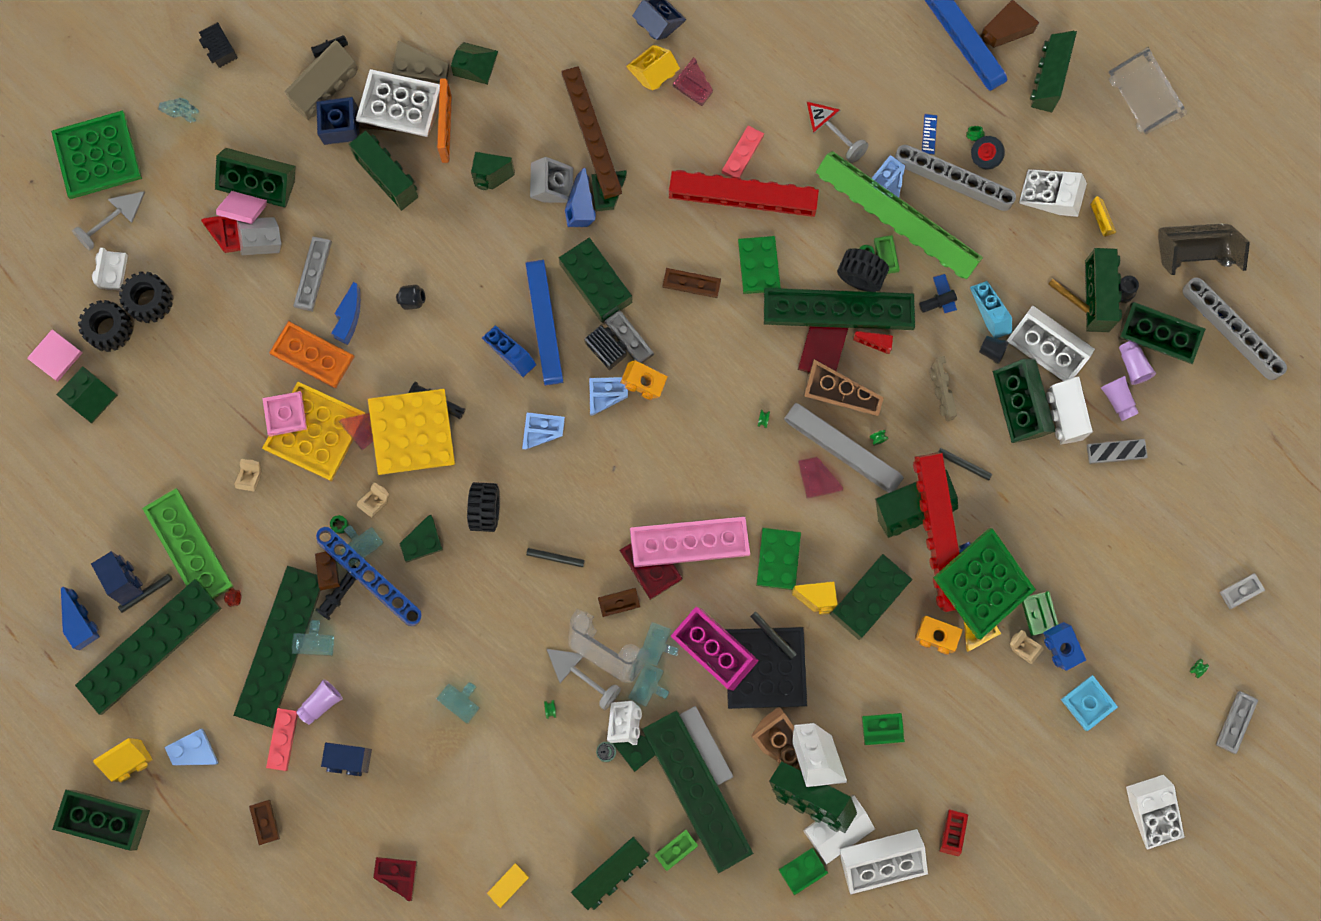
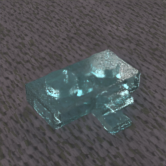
[158,98,199,122]
[340,525,384,566]
[292,620,334,656]
[638,622,679,666]
[628,662,669,707]
[437,682,480,724]

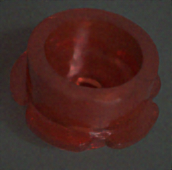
[224,588,242,607]

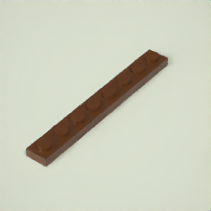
[561,66,622,199]

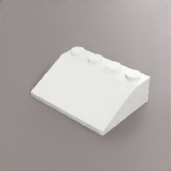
[356,69,440,137]

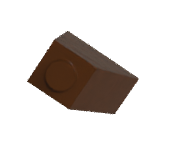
[980,0,1040,48]

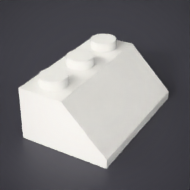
[1046,377,1093,445]
[793,723,847,787]
[803,795,875,864]

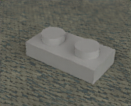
[1219,573,1265,609]

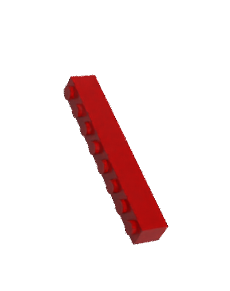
[669,170,819,217]
[913,452,960,612]

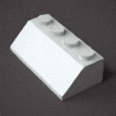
[1007,306,1095,381]
[840,829,928,894]

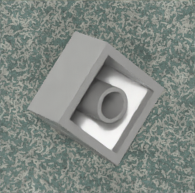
[530,157,573,203]
[237,217,281,255]

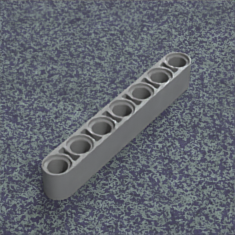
[895,145,1016,211]
[1183,278,1287,380]
[784,403,904,493]

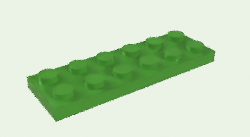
[142,488,234,599]

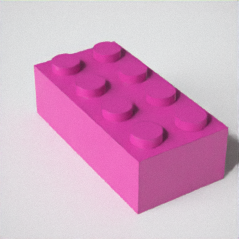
[670,607,759,690]

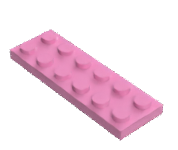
[630,517,750,567]

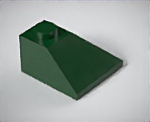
[451,42,498,85]

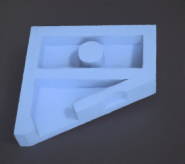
[872,155,905,197]
[589,377,628,415]
[522,413,565,450]
[165,729,218,765]

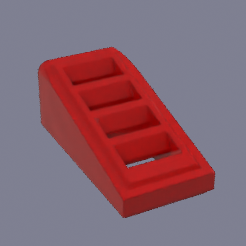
[853,331,893,354]
[939,809,969,856]

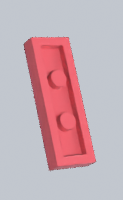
[722,125,764,178]
[266,708,298,771]

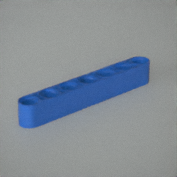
[925,0,1007,91]
[525,259,564,386]
[316,527,422,626]

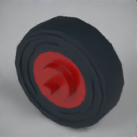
[971,136,1005,170]

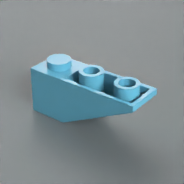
[970,281,1012,338]

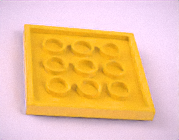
[262,382,367,482]
[368,389,455,475]

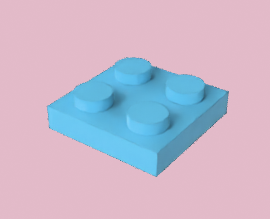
[1061,675,1118,731]

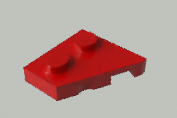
[201,216,241,253]

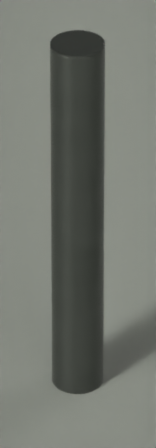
[938,448,992,481]
[526,548,585,567]
[118,574,173,613]
[750,611,797,660]

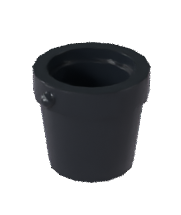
[1119,276,1139,303]
[979,336,1009,364]

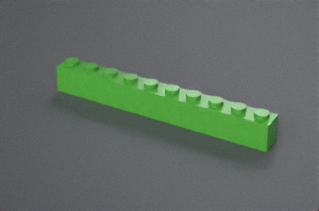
[816,151,983,280]

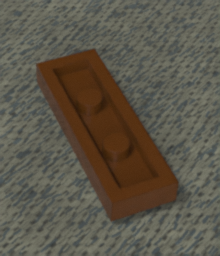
[663,268,721,298]

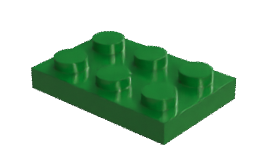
[738,236,781,294]
[756,528,801,590]

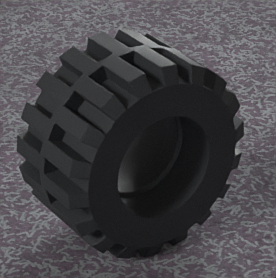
[837,248,889,292]
[119,271,173,323]
[78,300,133,352]
[467,482,500,532]

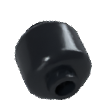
[396,284,426,310]

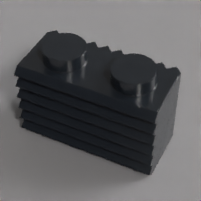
[198,22,238,68]
[584,325,627,370]

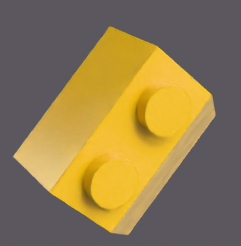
[626,45,680,90]
[792,582,837,615]
[93,738,152,783]

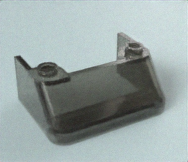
[1158,224,1250,275]

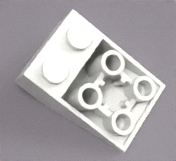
[1019,169,1087,217]
[1126,775,1184,850]

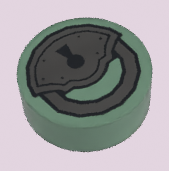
[596,742,616,762]

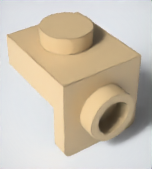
[235,459,261,491]
[357,483,389,518]
[1010,630,1044,664]

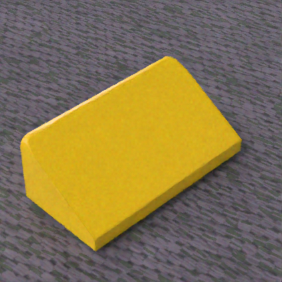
[1090,196,1116,237]
[487,863,530,908]

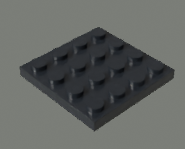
[725,627,807,709]

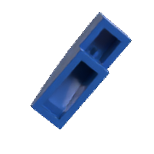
[332,282,361,345]

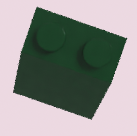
[471,152,515,190]
[56,366,118,423]

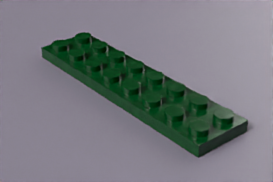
[764,288,915,330]
[233,566,321,728]
[75,579,222,715]
[641,710,754,874]

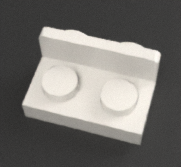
[92,248,128,291]
[607,701,642,745]

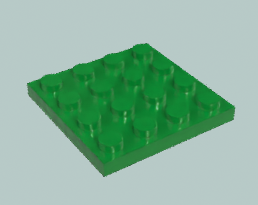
[51,110,142,199]
[933,528,1036,639]

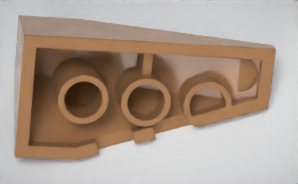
[751,707,801,771]

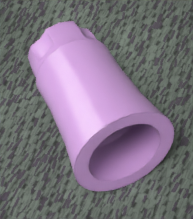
[1119,341,1156,385]
[1101,376,1138,421]
[296,679,343,725]

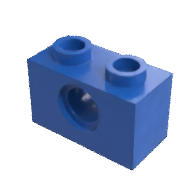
[1043,622,1086,671]

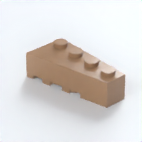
[804,359,884,416]

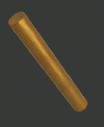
[1048,279,1095,317]

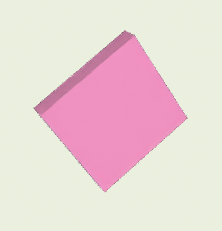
[216,191,267,224]
[27,330,82,382]
[262,391,307,436]

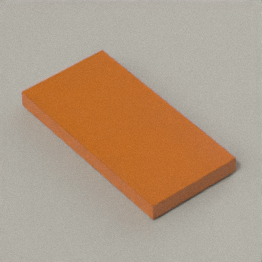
[437,79,452,163]
[269,321,354,389]

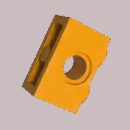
[620,360,668,400]
[915,615,963,655]

